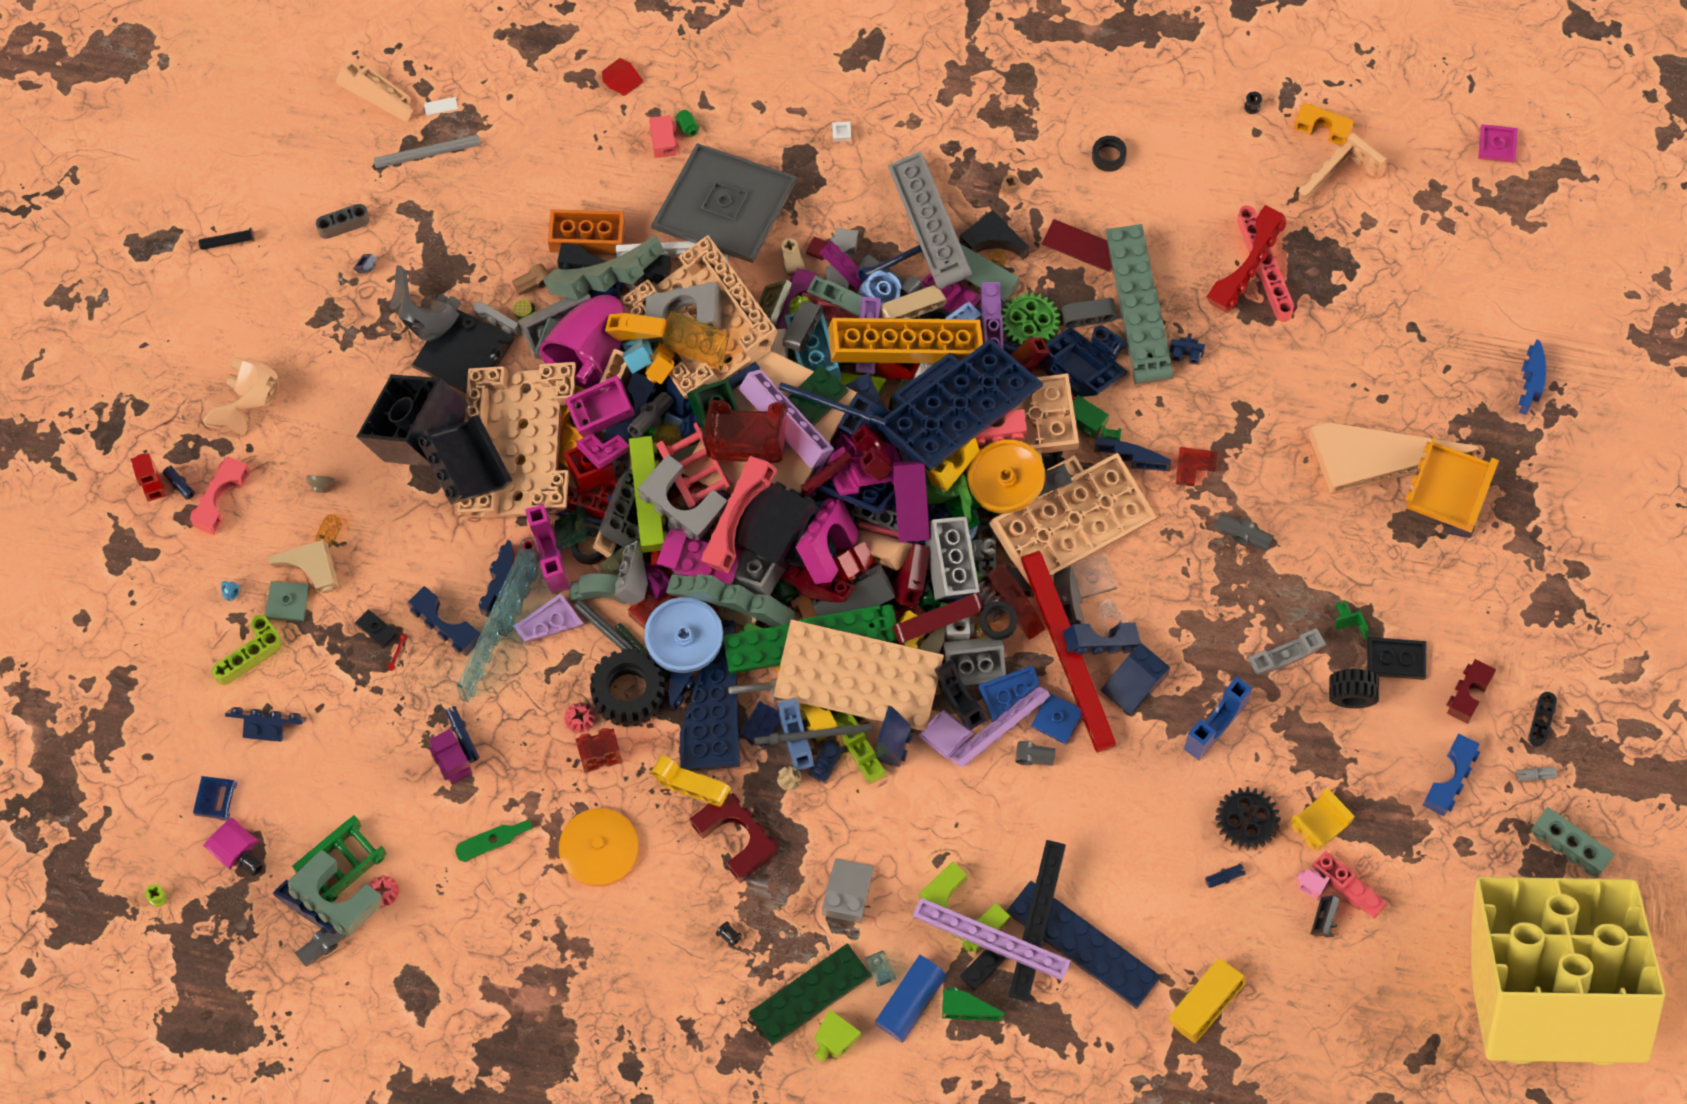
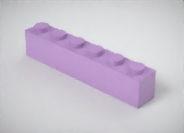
[738,369,834,469]

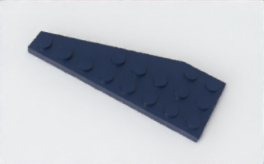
[680,620,740,771]

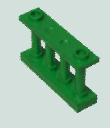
[292,815,387,903]

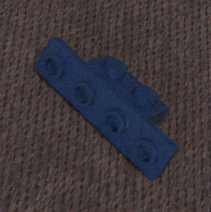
[225,707,306,742]

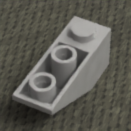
[614,541,648,606]

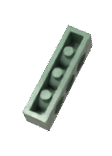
[1531,807,1615,878]

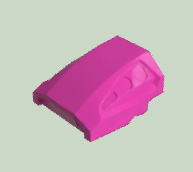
[203,818,259,870]

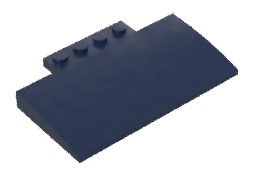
[878,339,1043,471]

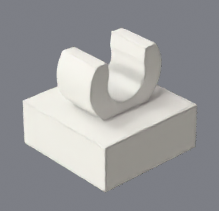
[832,122,851,142]

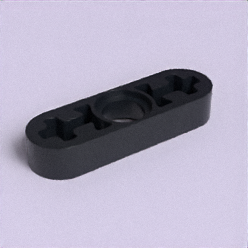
[1528,692,1557,747]

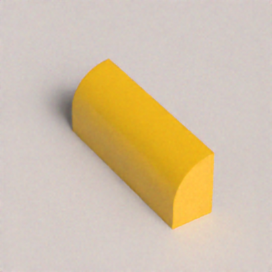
[1168,958,1246,1044]

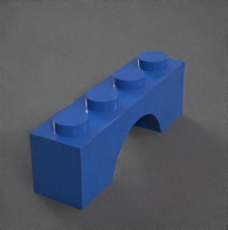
[1422,733,1480,816]

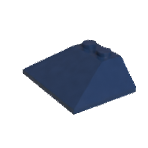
[1042,327,1128,397]

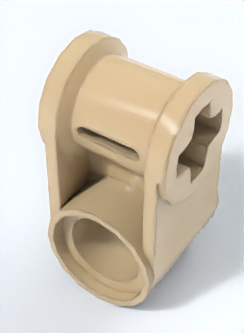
[781,238,805,276]

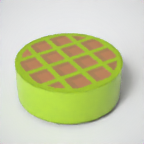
[513,300,532,319]

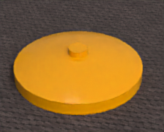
[968,440,1045,513]
[559,808,639,887]

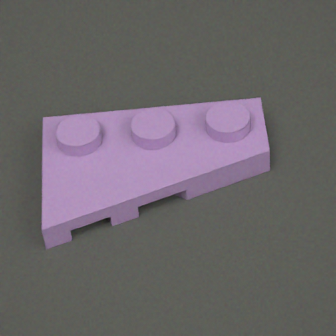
[513,594,584,643]

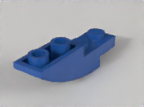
[1518,339,1546,415]

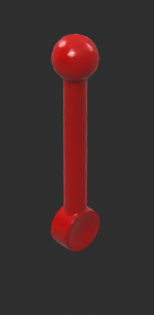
[387,634,407,671]

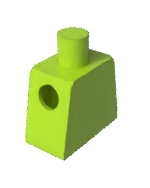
[814,1010,861,1062]

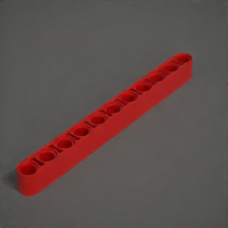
[1021,550,1116,753]

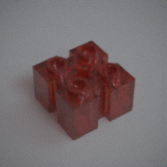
[576,728,623,773]

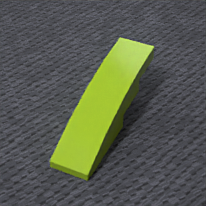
[832,712,886,784]

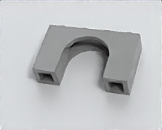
[645,282,723,343]
[638,455,728,541]

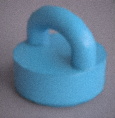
[221,581,240,601]

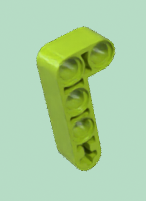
[212,615,282,685]

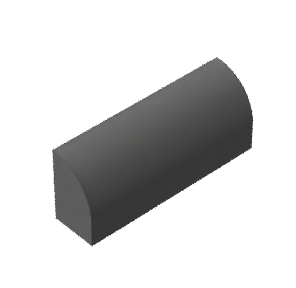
[812,565,895,616]

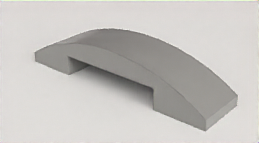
[1248,628,1326,675]

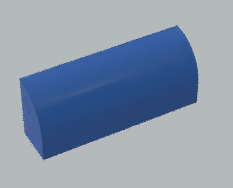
[875,954,947,1043]

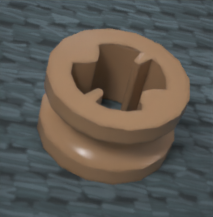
[1002,175,1019,193]

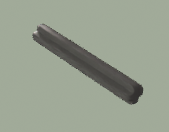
[574,600,634,652]

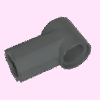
[1015,741,1056,766]

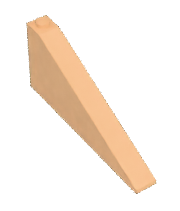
[1309,423,1477,495]

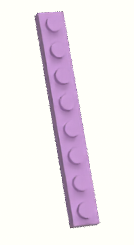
[913,898,1071,981]

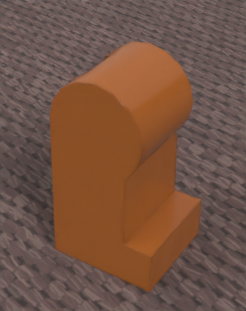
[790,595,818,619]

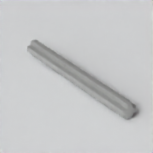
[374,135,481,168]

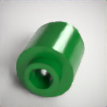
[676,110,700,137]

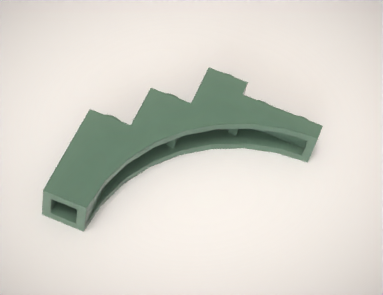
[543,236,664,300]
[666,574,795,627]

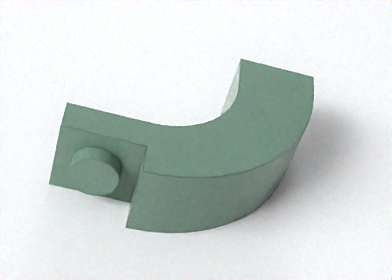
[569,573,628,604]

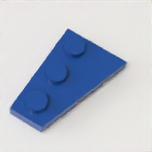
[978,665,1040,722]

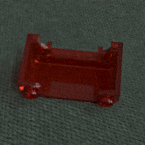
[702,400,787,463]

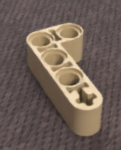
[879,285,947,319]

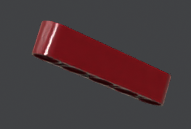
[892,592,984,644]

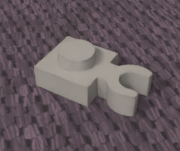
[971,539,996,561]

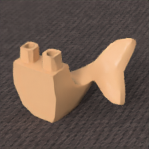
[203,358,279,436]

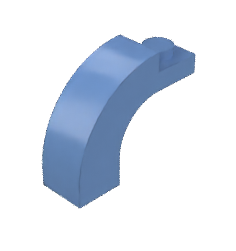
[777,698,814,770]

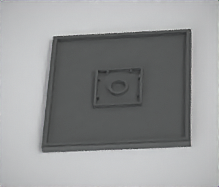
[651,143,797,263]

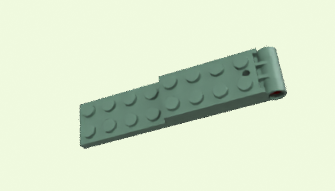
[1105,224,1173,384]

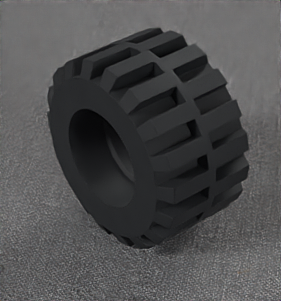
[1329,669,1379,708]

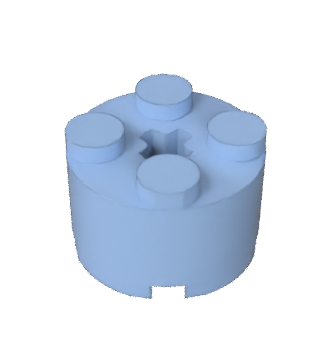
[858,270,901,306]

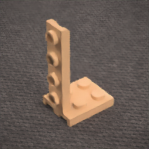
[1298,133,1386,203]

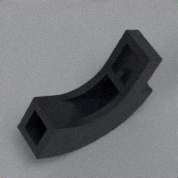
[935,660,987,731]

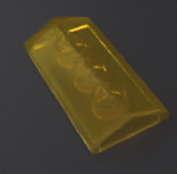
[662,311,730,370]

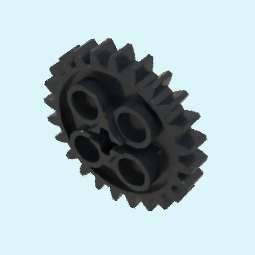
[1215,787,1281,851]

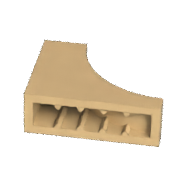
[268,540,339,593]

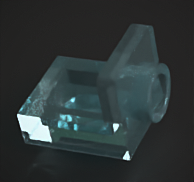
[865,951,896,987]

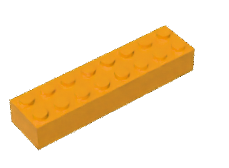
[828,318,983,363]

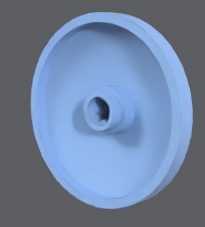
[644,597,723,673]

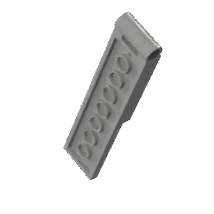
[888,151,973,289]

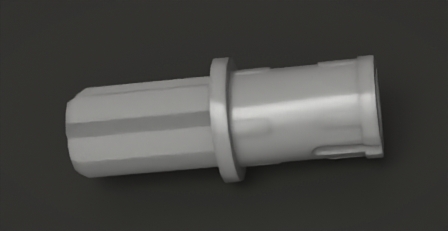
[1516,766,1557,782]

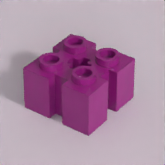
[429,729,473,785]

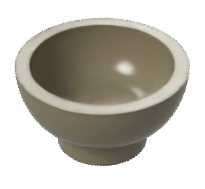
[306,475,334,493]

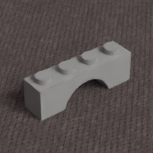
[825,228,858,290]

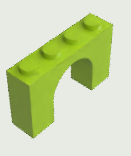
[919,861,1010,955]

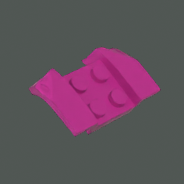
[829,442,902,496]
[657,529,742,585]

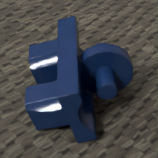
[1170,333,1205,364]

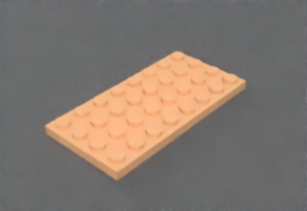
[773,620,944,731]

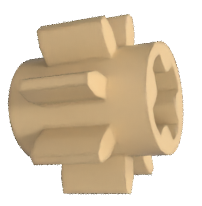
[777,766,802,791]

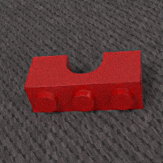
[131,453,166,502]

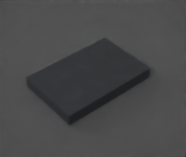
[1366,637,1426,680]

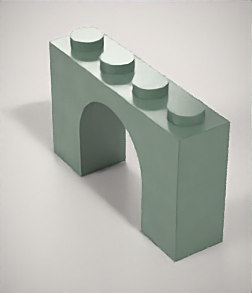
[288,850,382,937]

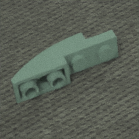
[807,275,862,317]

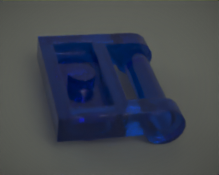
[193,776,237,821]

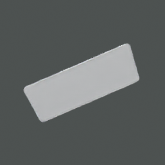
[424,97,458,115]

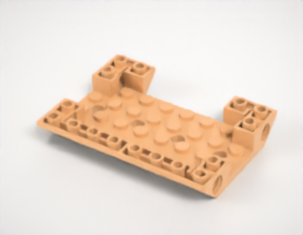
[620,235,778,399]
[457,362,576,518]

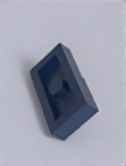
[808,740,844,783]

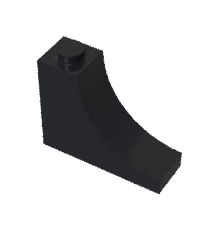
[959,210,1029,259]

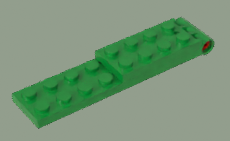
[723,605,899,674]

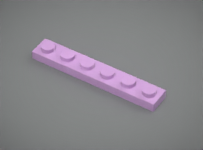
[950,686,1050,767]

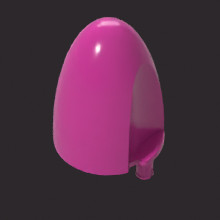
[539,295,625,389]

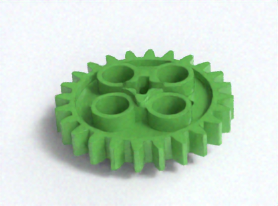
[1001,292,1060,346]

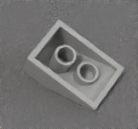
[822,858,874,924]

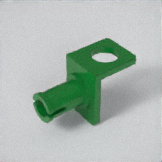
[1335,600,1368,639]

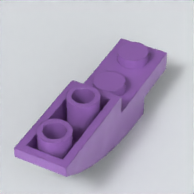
[981,282,1004,349]

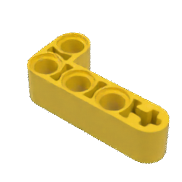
[651,755,731,807]

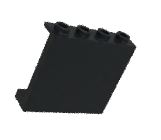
[417,415,513,505]
[735,481,820,569]

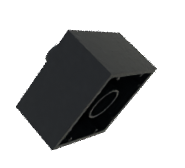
[356,374,469,467]

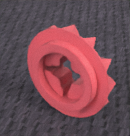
[564,701,596,732]
[368,875,399,907]

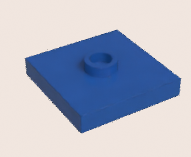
[1031,693,1082,745]

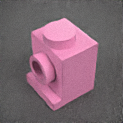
[1296,869,1330,900]

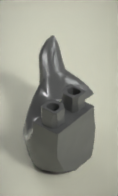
[389,265,461,341]

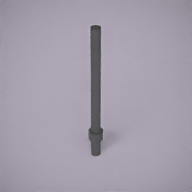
[754,723,873,745]

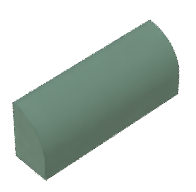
[960,244,1019,302]

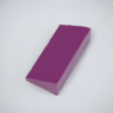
[644,562,670,599]

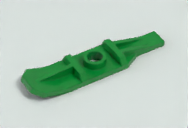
[455,819,532,862]

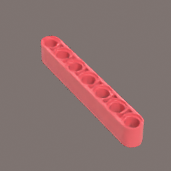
[1237,205,1294,322]

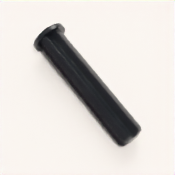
[198,227,255,250]

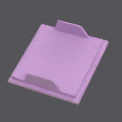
[918,710,973,760]

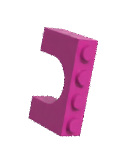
[796,498,860,584]
[525,504,570,594]

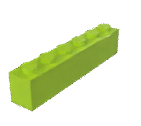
[629,436,667,553]

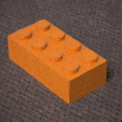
[548,209,625,254]

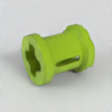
[145,884,167,907]

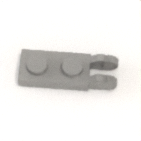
[473,301,521,337]

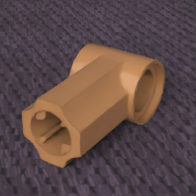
[512,263,548,295]

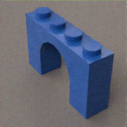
[1184,677,1252,761]

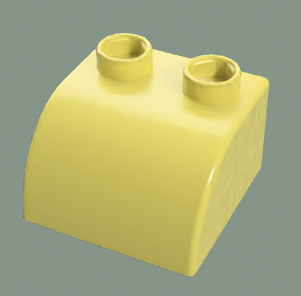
[1471,877,1665,1066]

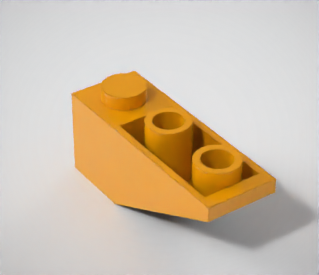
[605,313,667,341]

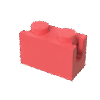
[649,115,679,158]

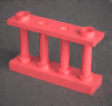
[656,423,733,510]

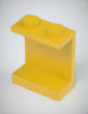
[1290,787,1355,851]

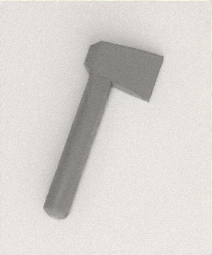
[728,678,785,701]

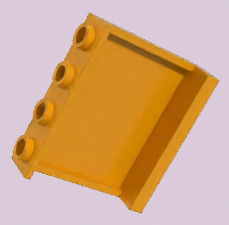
[1405,436,1499,532]

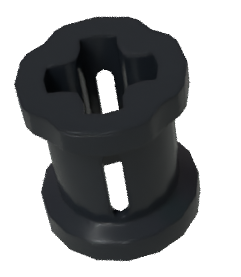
[1244,91,1262,114]
[238,850,265,876]
[716,921,742,948]

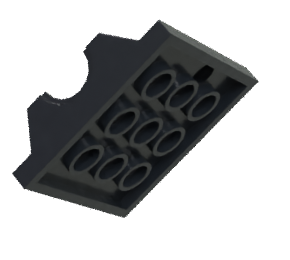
[412,309,515,394]

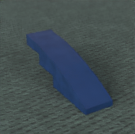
[1094,437,1171,471]
[273,879,337,935]

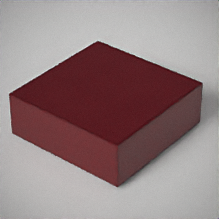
[806,236,829,261]

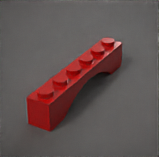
[1206,205,1287,313]

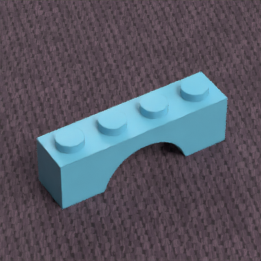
[622,339,653,374]

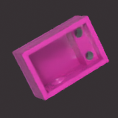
[565,375,635,438]

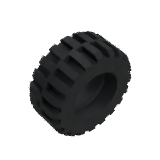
[590,649,666,727]

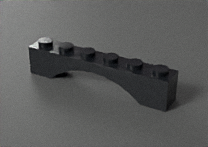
[557,243,672,284]

